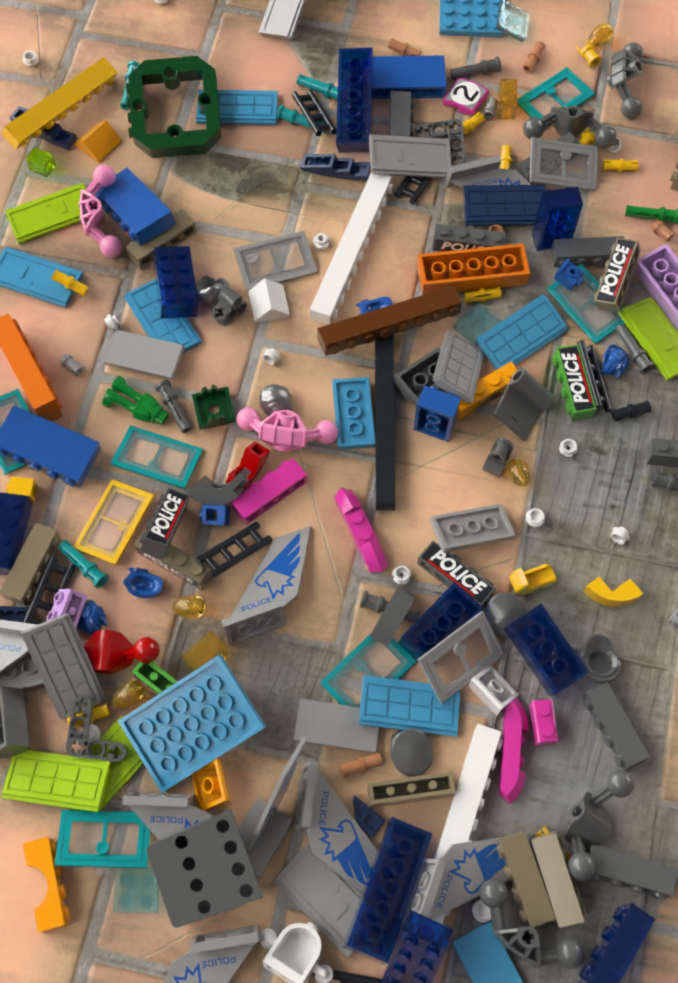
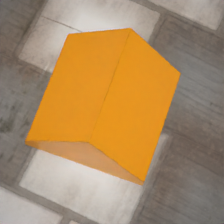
[74,120,122,163]
[191,758,231,811]

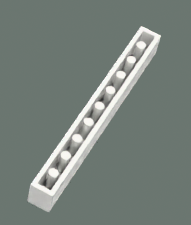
[310,172,393,325]
[411,723,503,943]

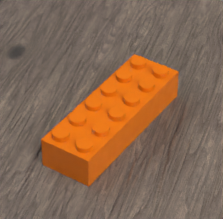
[417,243,530,295]
[0,313,63,421]

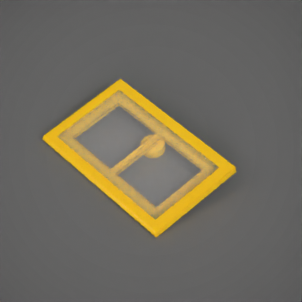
[74,479,155,566]

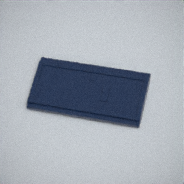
[463,184,549,226]

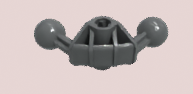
[607,42,643,119]
[523,106,617,148]
[565,770,635,881]
[479,879,585,969]

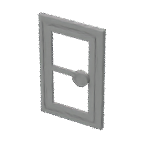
[417,611,504,704]

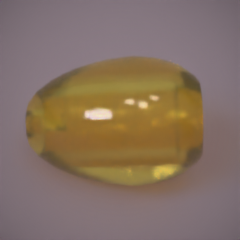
[588,23,614,47]
[506,458,531,487]
[172,595,206,619]
[112,680,145,709]

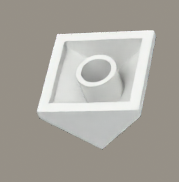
[248,278,290,323]
[468,665,520,716]

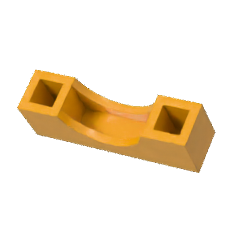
[457,361,518,421]
[23,836,71,933]

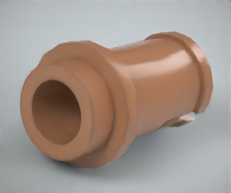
[651,220,674,242]

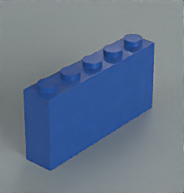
[362,55,446,99]
[95,167,176,246]
[0,405,101,488]

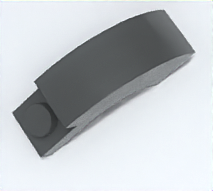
[187,467,251,505]
[370,585,416,646]

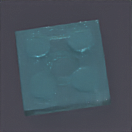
[496,0,529,43]
[453,303,500,347]
[112,867,159,913]

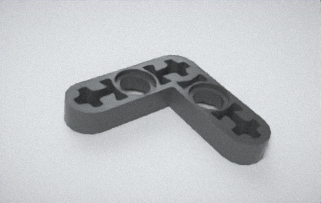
[414,119,466,166]
[66,695,128,762]

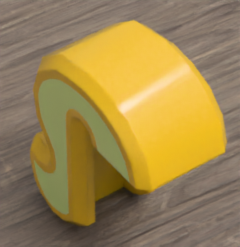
[509,564,557,596]

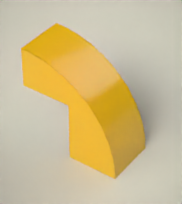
[583,577,644,607]

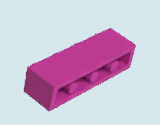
[231,458,307,525]

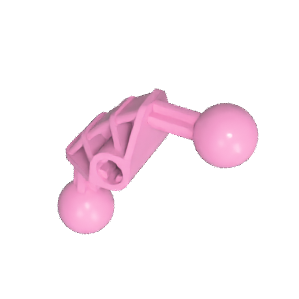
[78,164,123,258]
[237,407,338,452]

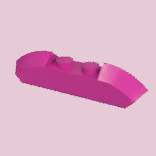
[334,487,388,573]
[498,698,529,804]

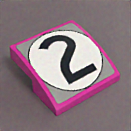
[442,78,489,115]

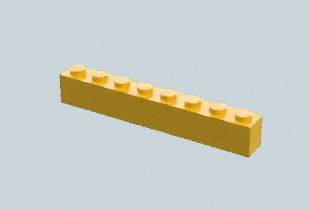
[2,57,118,150]

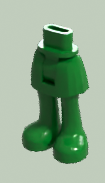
[102,376,169,426]

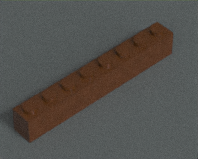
[317,286,462,356]

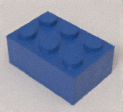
[413,385,461,442]

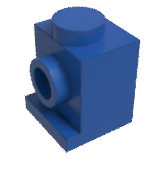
[554,258,584,291]
[200,505,230,526]

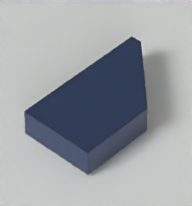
[353,796,386,839]

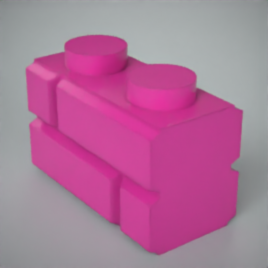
[529,699,559,747]

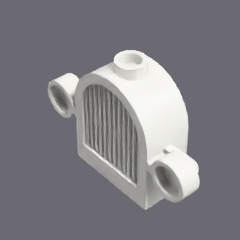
[259,922,333,983]

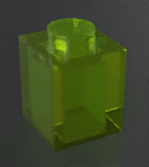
[26,147,56,177]

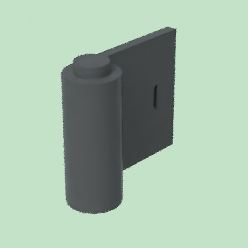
[493,368,554,441]

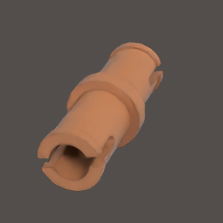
[388,38,421,56]
[523,41,545,73]
[339,752,383,778]

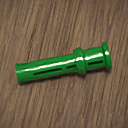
[625,205,678,225]

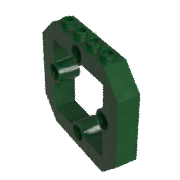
[126,56,222,158]

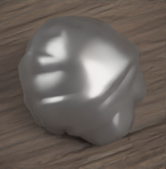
[195,275,230,305]
[259,384,293,416]

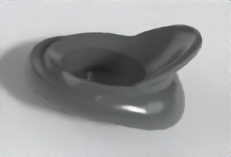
[485,592,526,638]
[577,634,621,684]
[390,728,434,777]

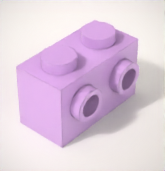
[47,589,87,628]

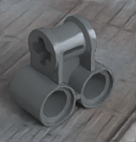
[211,286,247,326]
[482,437,514,477]

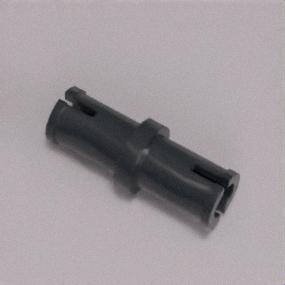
[611,401,651,421]

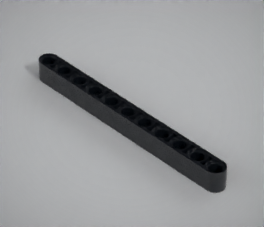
[375,335,396,511]

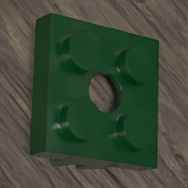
[192,385,236,430]

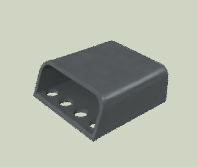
[146,809,263,928]

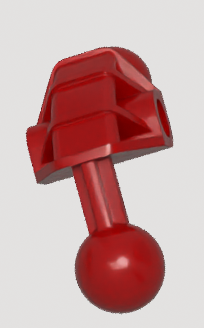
[84,630,160,674]

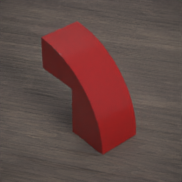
[225,441,270,493]

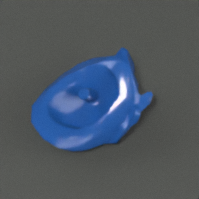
[356,296,392,315]
[601,344,629,379]
[122,567,163,598]
[77,600,108,635]

